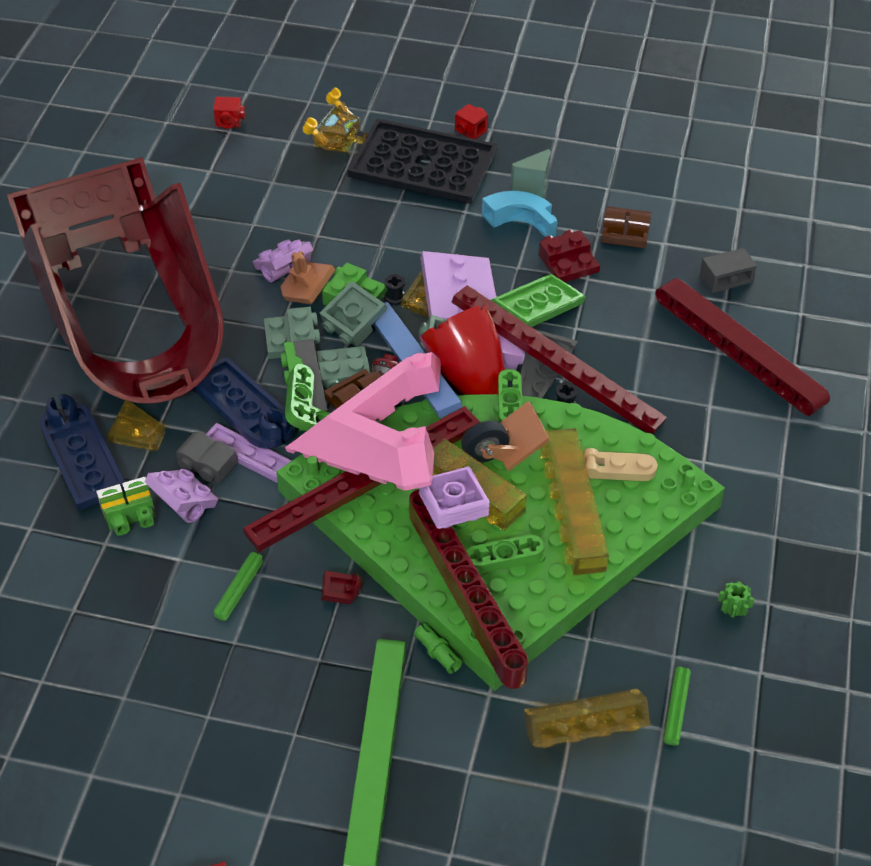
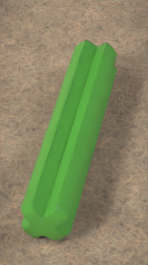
[213,552,263,621]
[663,666,691,746]

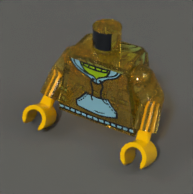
[303,88,368,152]

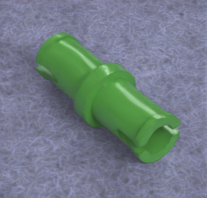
[414,623,462,674]

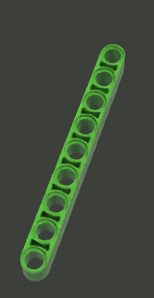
[343,639,406,866]

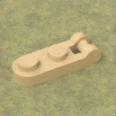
[583,448,658,481]

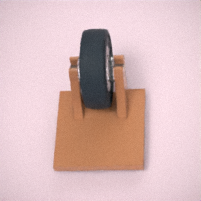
[461,401,550,471]

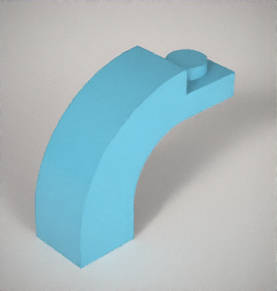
[482,191,558,237]

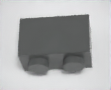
[700,248,757,293]

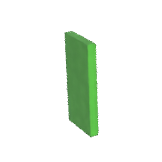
[491,274,586,327]

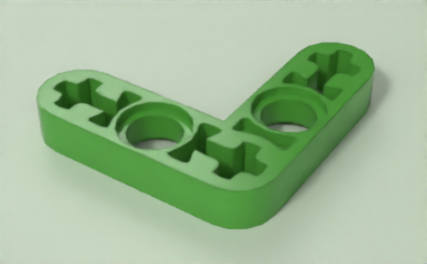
[285,364,330,431]

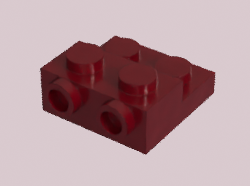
[539,230,600,282]

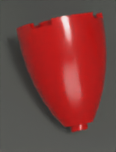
[419,305,505,395]

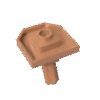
[280,251,335,304]

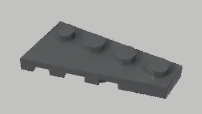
[520,329,578,399]

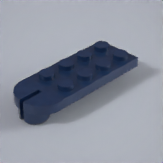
[193,356,295,449]
[40,394,125,511]

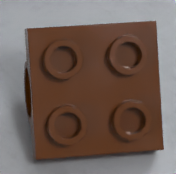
[601,206,651,248]
[324,369,381,409]

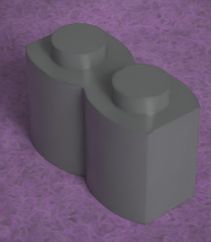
[176,432,238,483]

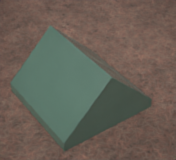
[510,149,551,199]

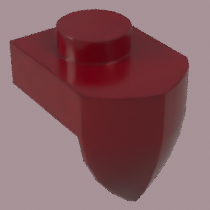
[321,571,363,604]

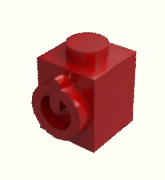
[213,97,246,129]
[455,104,488,139]

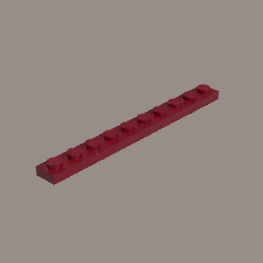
[451,285,667,435]
[243,406,480,552]

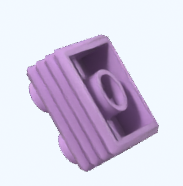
[419,467,490,529]

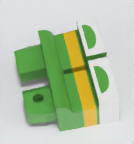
[96,477,156,536]

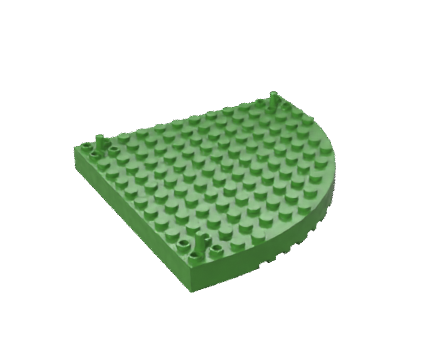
[276,394,725,691]

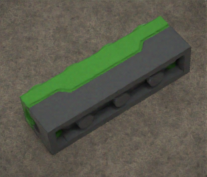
[280,339,328,431]

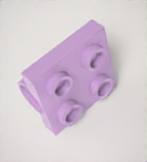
[252,239,313,283]
[145,469,218,523]

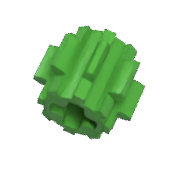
[718,581,754,617]

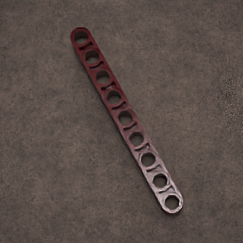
[655,278,830,416]
[409,489,528,689]

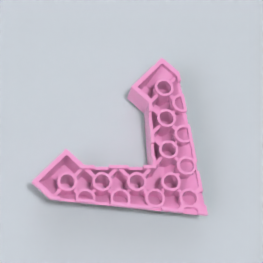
[285,352,441,491]

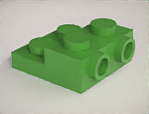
[321,263,387,306]

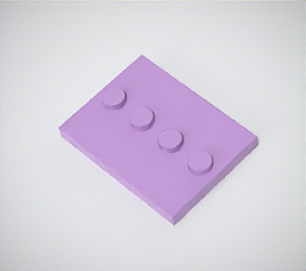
[420,251,496,320]

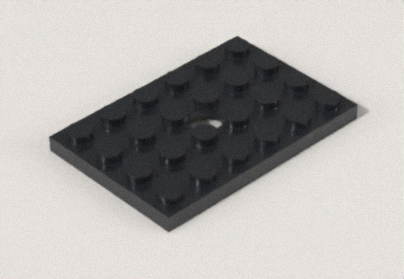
[348,118,498,204]

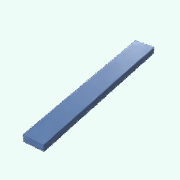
[373,302,462,418]

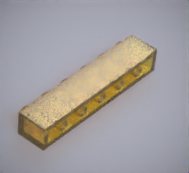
[540,428,609,575]

